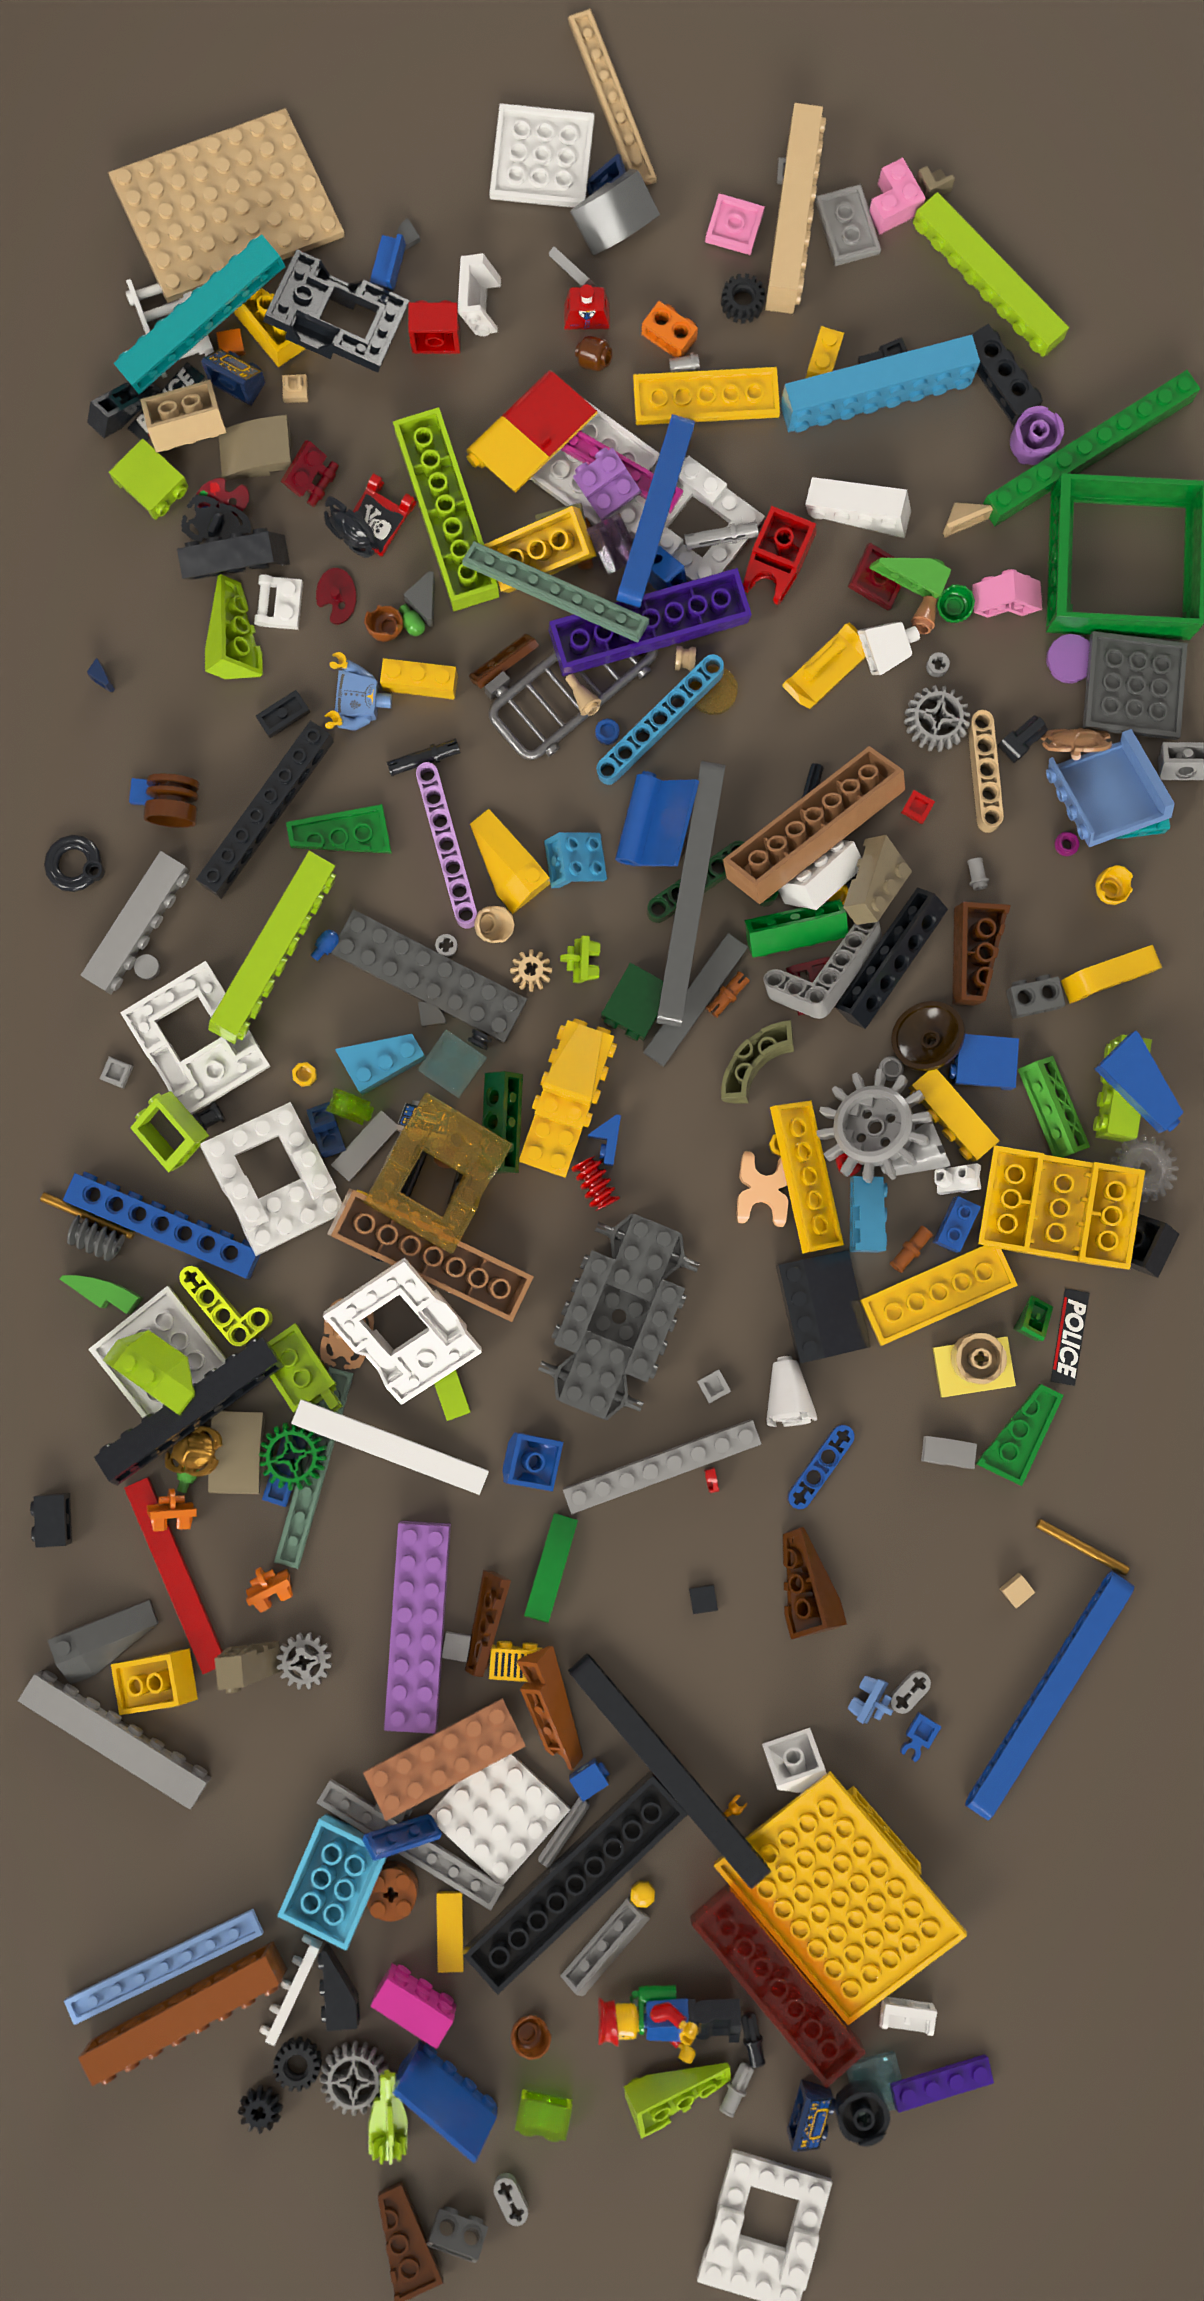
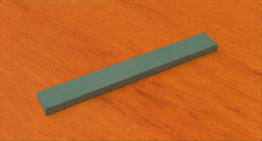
[462,541,649,643]
[274,1367,354,1569]

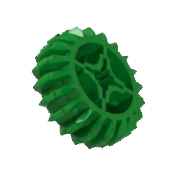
[259,1422,328,1491]

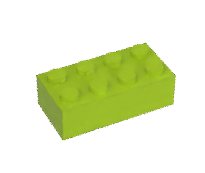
[1093,1034,1152,1142]

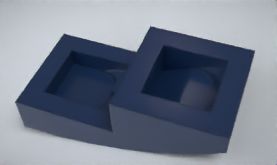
[306,1102,346,1159]

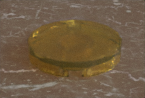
[690,666,737,715]

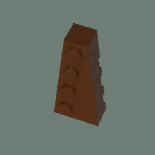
[952,902,1011,1006]

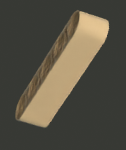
[968,710,1004,833]

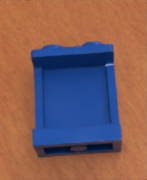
[949,1034,1019,1090]

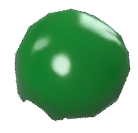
[937,584,975,623]

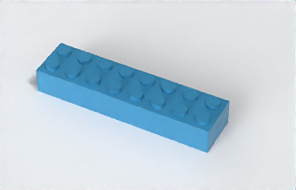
[780,335,980,432]

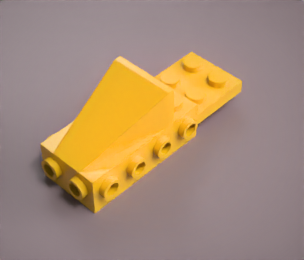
[519,1019,617,1178]

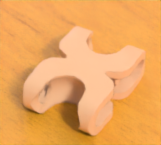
[736,1151,788,1227]

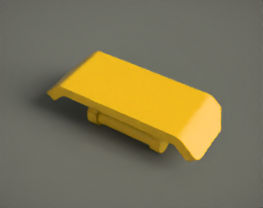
[782,623,866,709]

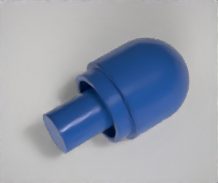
[310,930,339,962]

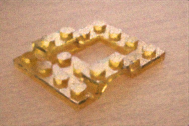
[363,1092,512,1254]

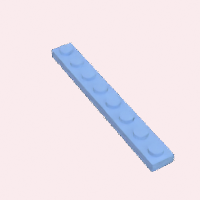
[64,1909,264,2025]

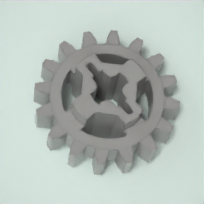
[277,1632,332,1690]

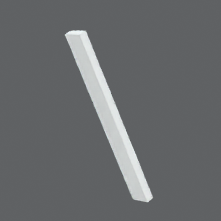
[291,1399,489,1495]

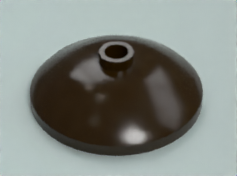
[891,1001,965,1071]

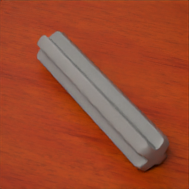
[538,1797,590,1867]

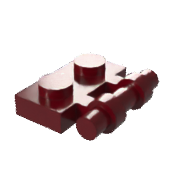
[280,441,339,507]

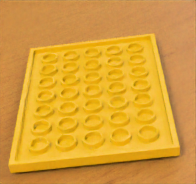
[714,1771,967,2025]

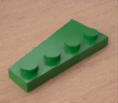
[286,804,392,854]
[975,1384,1064,1486]

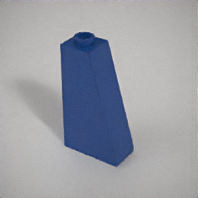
[1094,1030,1183,1133]

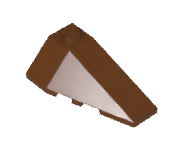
[783,1527,847,1640]

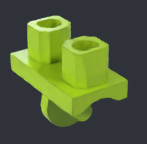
[560,936,600,984]

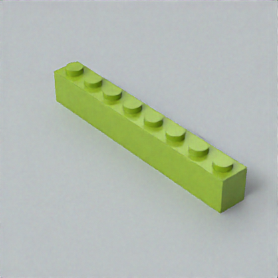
[913,192,1069,357]

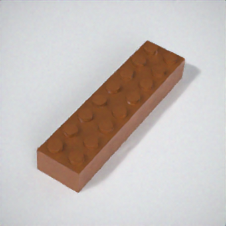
[78,1941,287,2087]

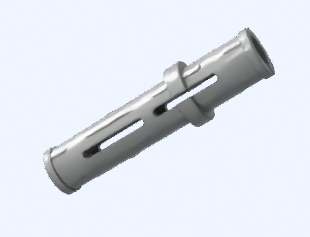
[684,521,759,550]

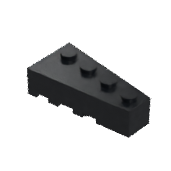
[177,528,290,580]

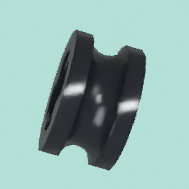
[467,1029,492,1051]

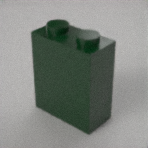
[601,963,663,1041]

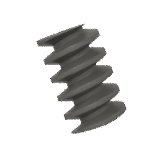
[67,1214,126,1262]

